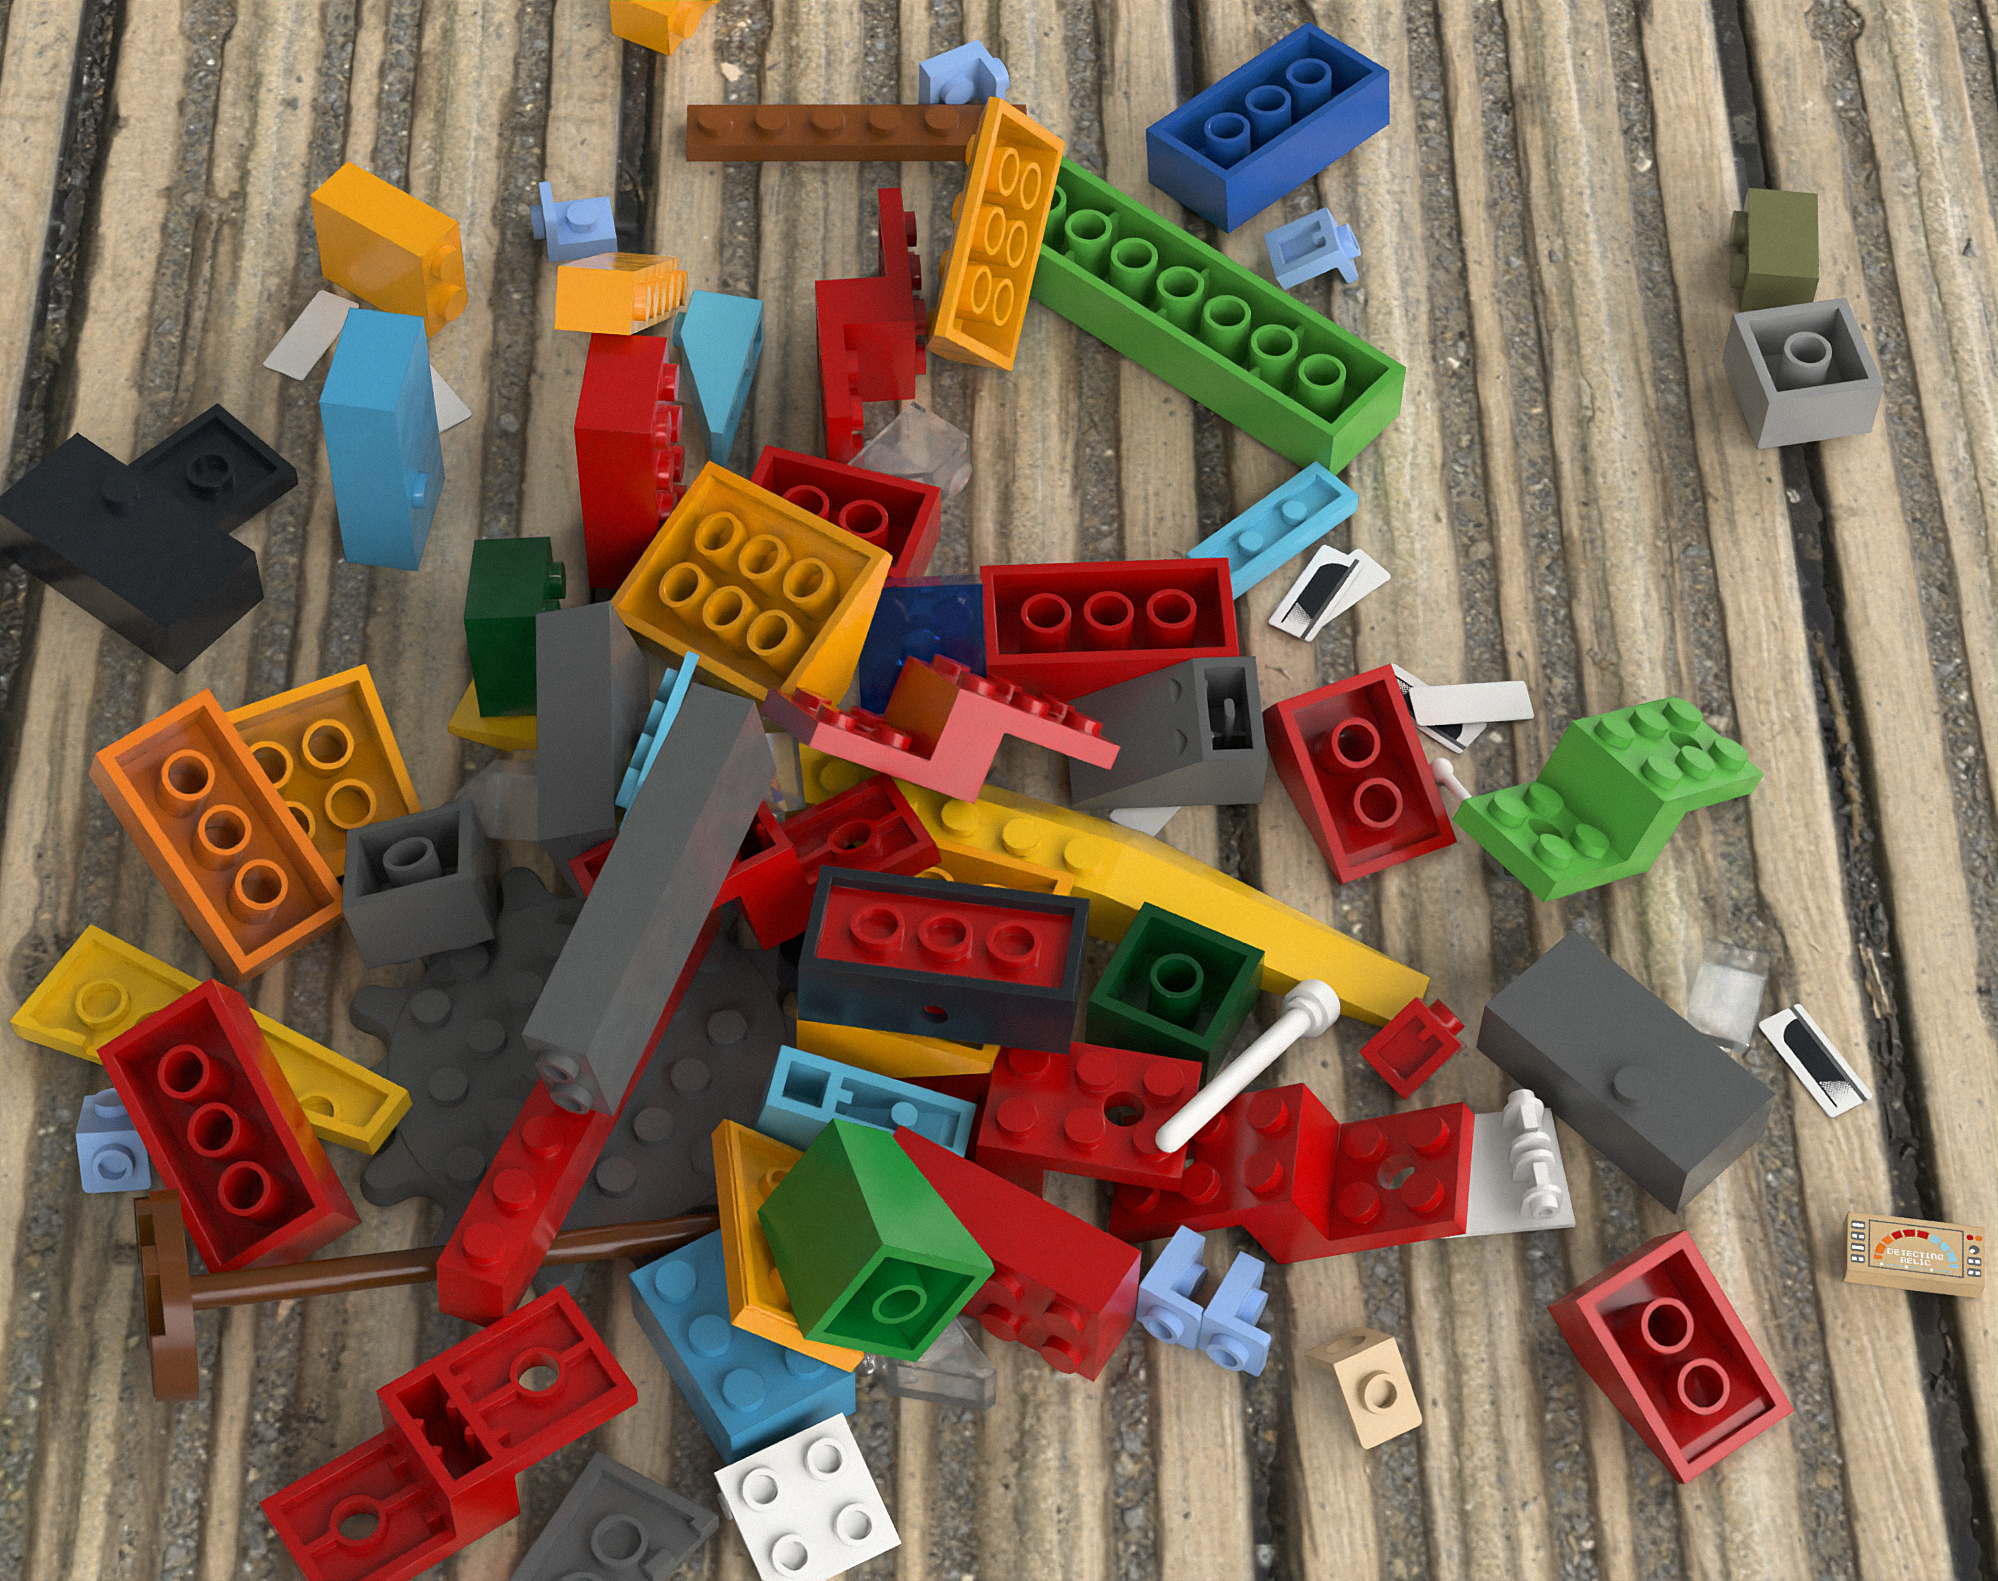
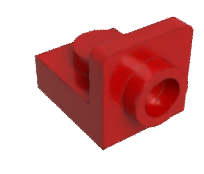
[1358,997,1467,1101]

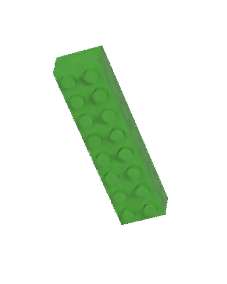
[1030,155,1406,476]

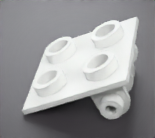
[1441,1089,1576,1239]
[713,1413,901,1581]

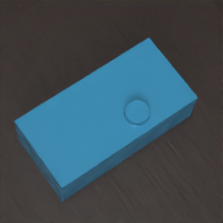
[319,307,445,571]

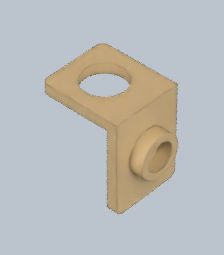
[1304,1326,1422,1449]

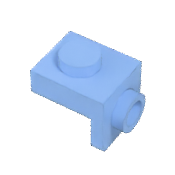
[75,1088,152,1193]

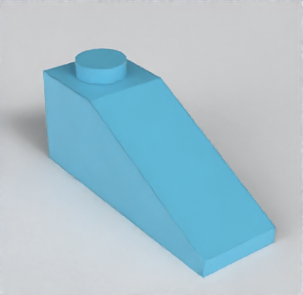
[673,289,765,469]
[752,1045,977,1158]

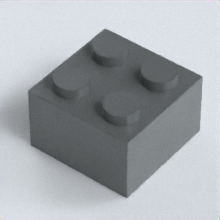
[342,799,496,970]

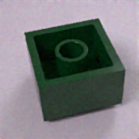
[464,536,566,717]
[1085,901,1265,1092]

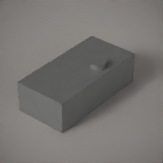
[536,601,651,900]
[1476,929,1776,1215]

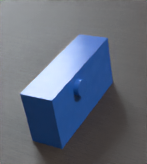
[1146,22,1390,234]

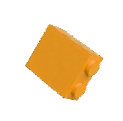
[310,161,468,338]

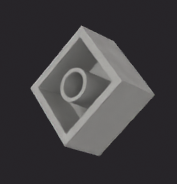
[1722,298,1884,450]

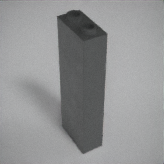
[521,682,777,1116]

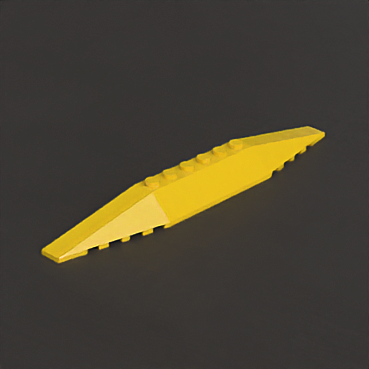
[447,678,1430,1028]

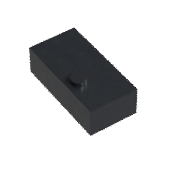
[0,432,264,675]

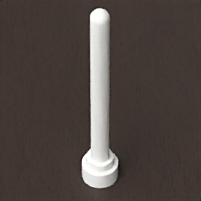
[1155,979,1340,1153]

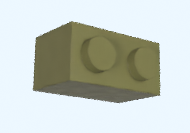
[1730,188,1819,313]

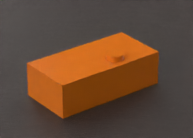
[88,688,345,990]

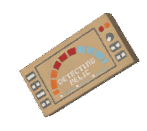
[1843,1211,1985,1298]

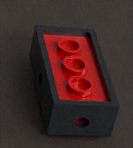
[798,865,1090,1055]

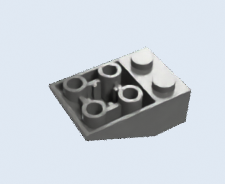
[1067,656,1267,810]

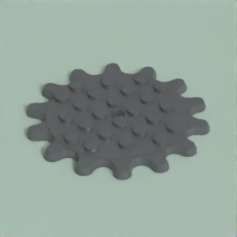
[349,866,797,1296]

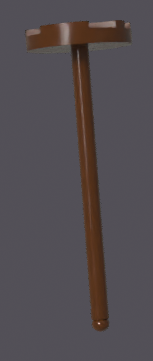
[133,1188,721,1404]

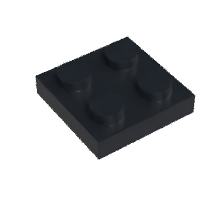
[127,403,299,534]

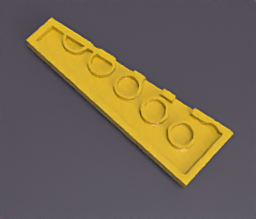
[10,924,413,1156]

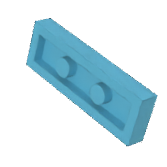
[1185,461,1359,601]

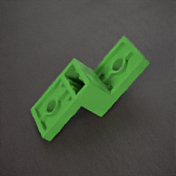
[1452,696,1764,902]

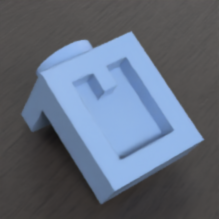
[918,40,1010,104]
[530,181,618,262]
[1264,207,1361,290]
[1136,1225,1208,1351]
[1197,1251,1271,1377]

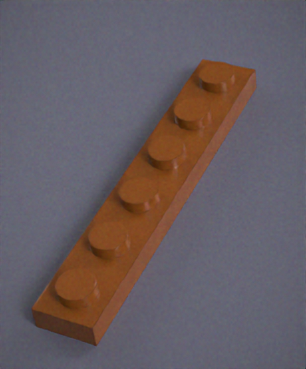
[686,104,1027,162]

